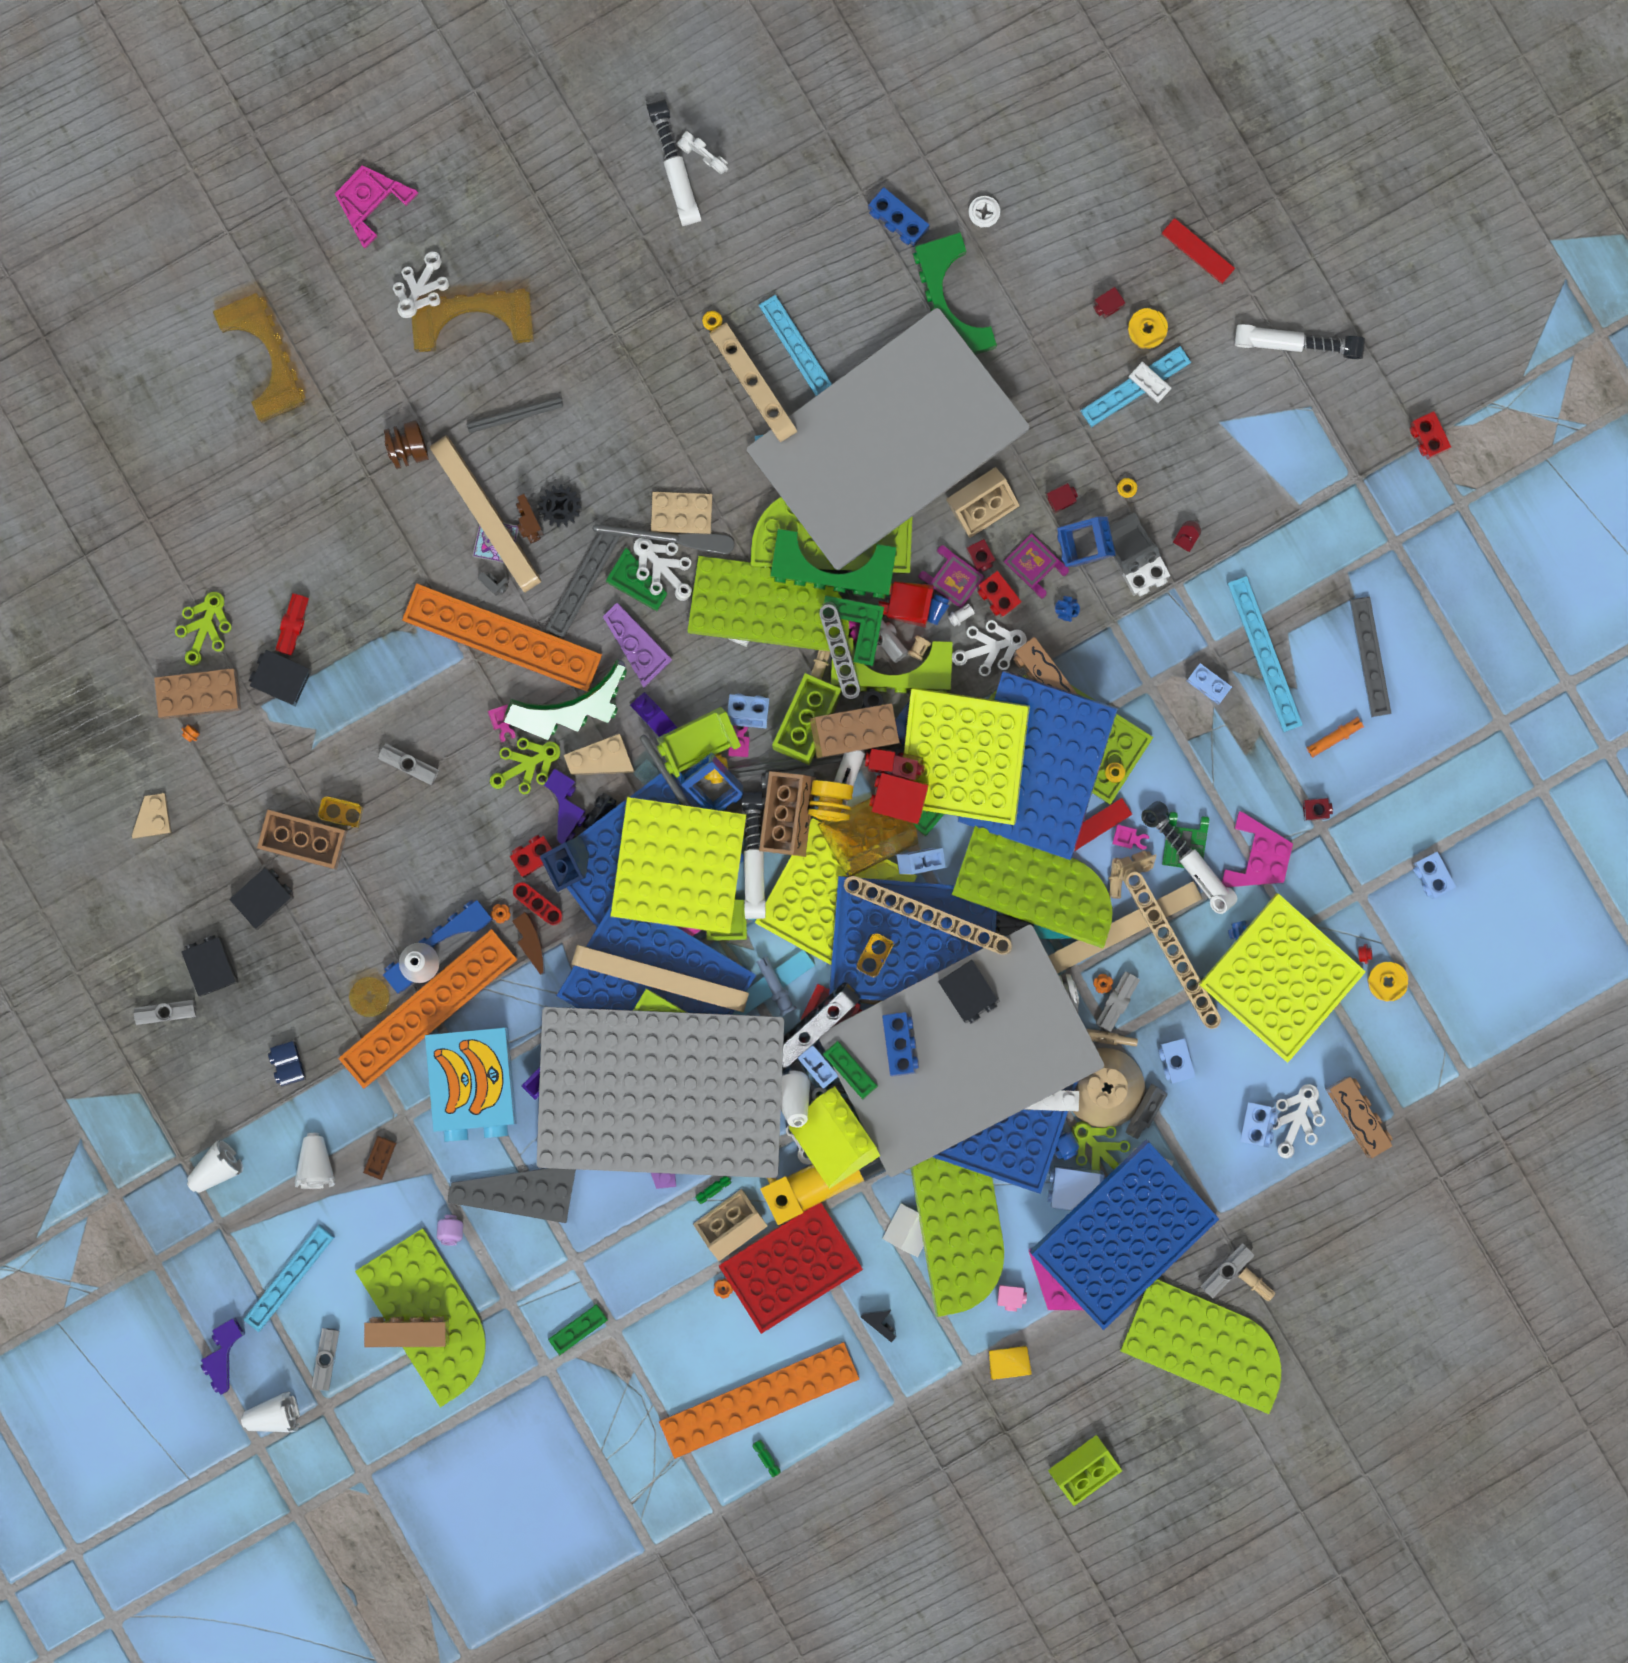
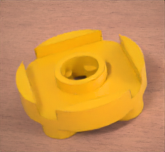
[1128,308,1168,349]
[1367,962,1408,1002]

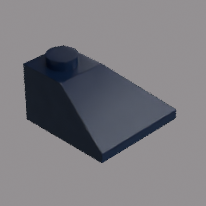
[539,836,589,892]

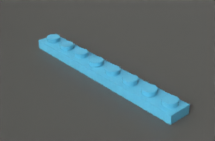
[1227,576,1303,733]

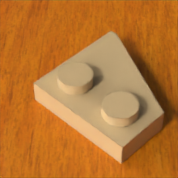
[132,793,171,839]

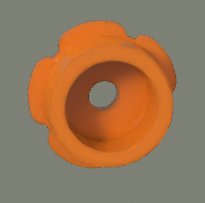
[182,724,200,742]
[491,904,511,924]
[1093,974,1113,994]
[714,1279,733,1299]

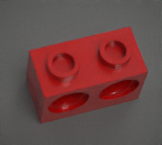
[1409,411,1451,460]
[977,571,1021,617]
[865,749,895,775]
[509,835,552,878]

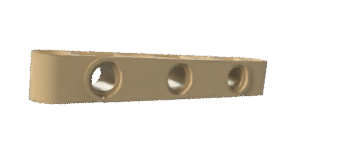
[709,322,797,443]

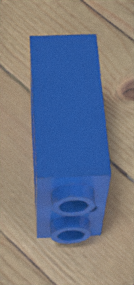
[1057,517,1116,567]
[681,753,743,811]

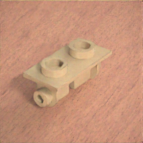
[1114,850,1157,880]

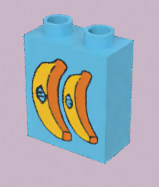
[425,1028,517,1142]

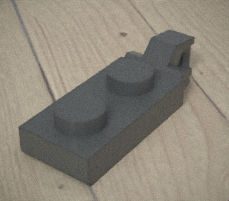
[1125,1084,1168,1139]

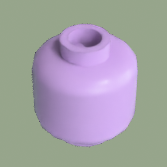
[437,1215,463,1246]

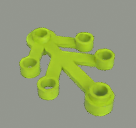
[175,592,232,666]
[490,738,560,795]
[1072,1121,1130,1171]

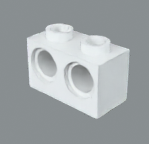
[1123,557,1170,596]

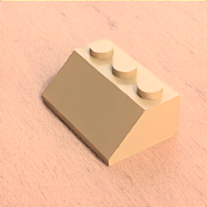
[946,467,1020,538]
[693,1189,767,1261]

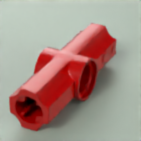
[275,593,309,656]

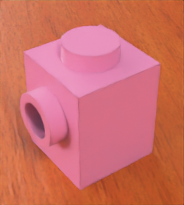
[997,1285,1027,1312]

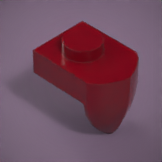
[1173,520,1201,552]

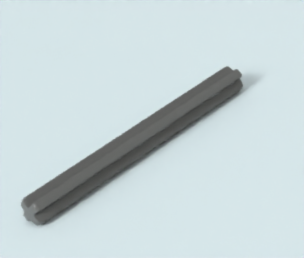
[728,754,843,778]

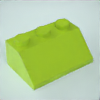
[1048,1435,1122,1506]

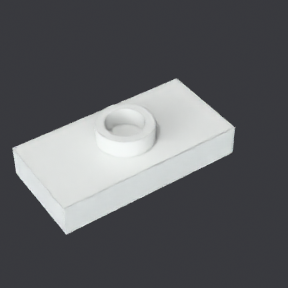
[1129,362,1172,403]

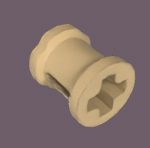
[908,635,931,661]

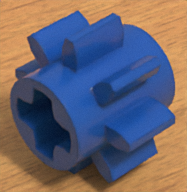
[1055,596,1080,622]
[1228,920,1250,940]

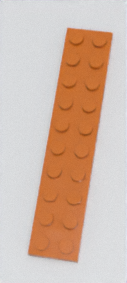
[402,583,602,692]
[338,929,518,1089]
[659,1342,859,1459]

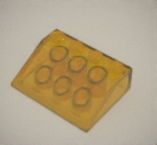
[818,798,919,877]

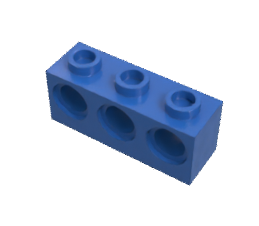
[868,187,929,247]
[882,1012,919,1077]

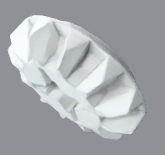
[969,196,1000,228]

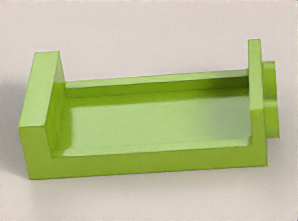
[657,707,741,778]

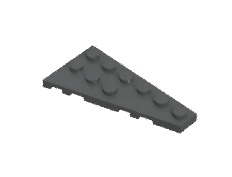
[448,1168,576,1223]

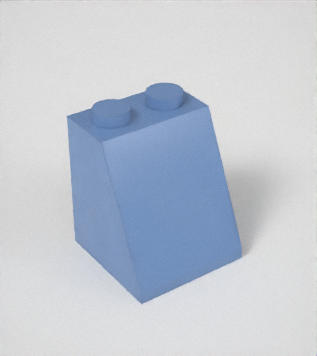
[1047,1166,1105,1211]

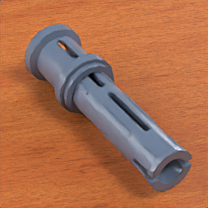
[756,956,797,1016]

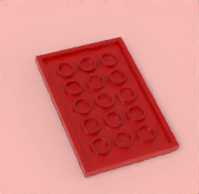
[718,1203,863,1334]

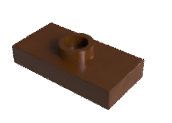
[363,1135,397,1180]

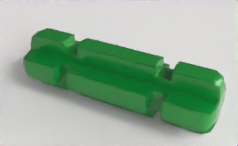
[695,1176,732,1204]
[752,1440,781,1477]

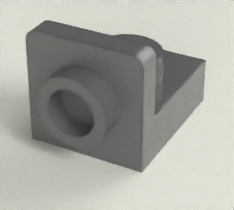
[477,572,509,596]

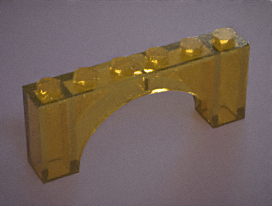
[412,289,534,353]
[213,293,306,423]

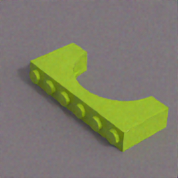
[831,638,953,693]

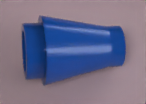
[927,594,950,625]

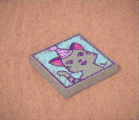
[472,523,519,564]

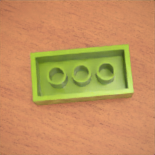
[772,673,842,765]

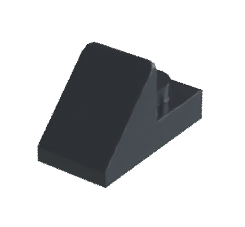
[860,1310,897,1343]

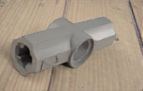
[877,619,908,663]
[378,743,439,786]
[1096,971,1140,1032]
[134,1000,197,1025]
[1200,1243,1255,1299]
[312,1328,340,1391]

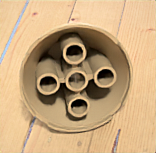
[1072,1048,1145,1128]

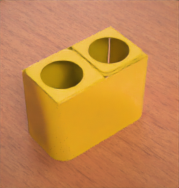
[318,797,364,828]
[856,934,894,978]
[988,1346,1032,1380]

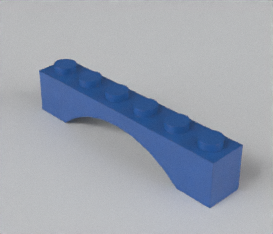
[383,900,493,994]

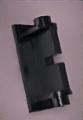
[582,793,617,829]
[995,915,1034,935]

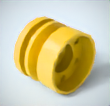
[808,780,854,822]

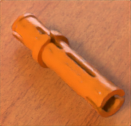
[1306,716,1364,758]

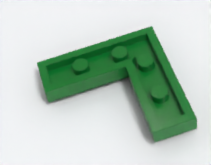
[823,596,884,666]

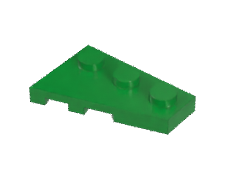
[606,548,668,612]

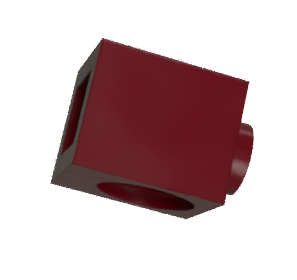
[1093,287,1126,319]
[1046,483,1078,514]
[966,539,995,572]
[892,753,925,780]
[1302,798,1333,821]

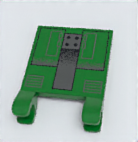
[1162,812,1210,868]

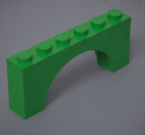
[912,232,997,355]
[770,529,897,599]

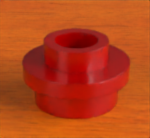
[1359,944,1373,964]

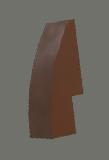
[512,912,545,975]

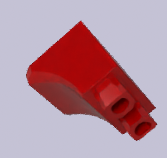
[878,581,934,628]

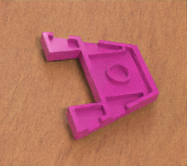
[335,165,419,249]
[1222,811,1293,887]
[1029,1249,1084,1310]

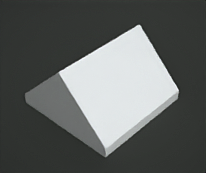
[882,1203,924,1257]

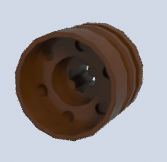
[384,420,429,470]

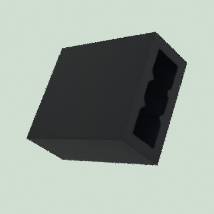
[249,650,312,707]
[229,868,294,930]
[181,935,238,997]
[938,960,1000,1024]

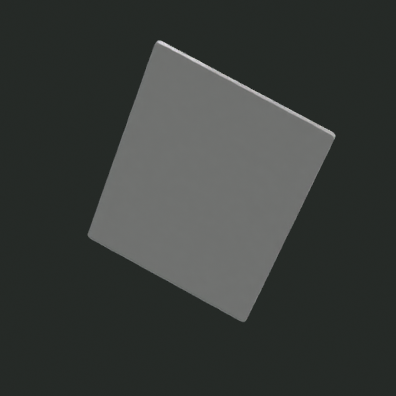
[747,308,1030,570]
[819,925,1104,1177]
[537,1007,784,1178]

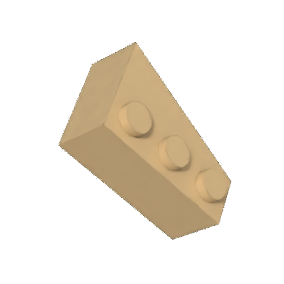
[564,734,635,775]

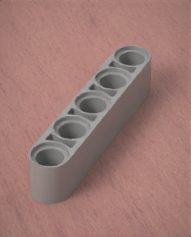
[820,602,860,699]

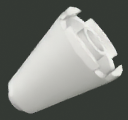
[399,943,439,983]
[781,1071,810,1127]
[295,1133,335,1189]
[187,1141,244,1193]
[241,1392,300,1432]

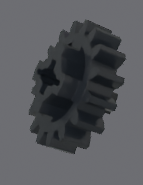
[538,484,582,528]

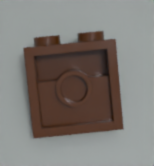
[516,494,544,544]

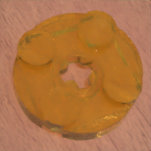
[349,977,390,1017]

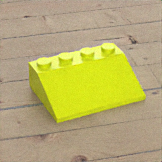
[788,1086,880,1189]

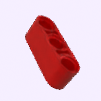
[513,882,563,926]

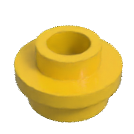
[702,311,722,331]
[1117,478,1137,498]
[1105,763,1125,783]

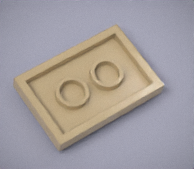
[651,492,712,534]

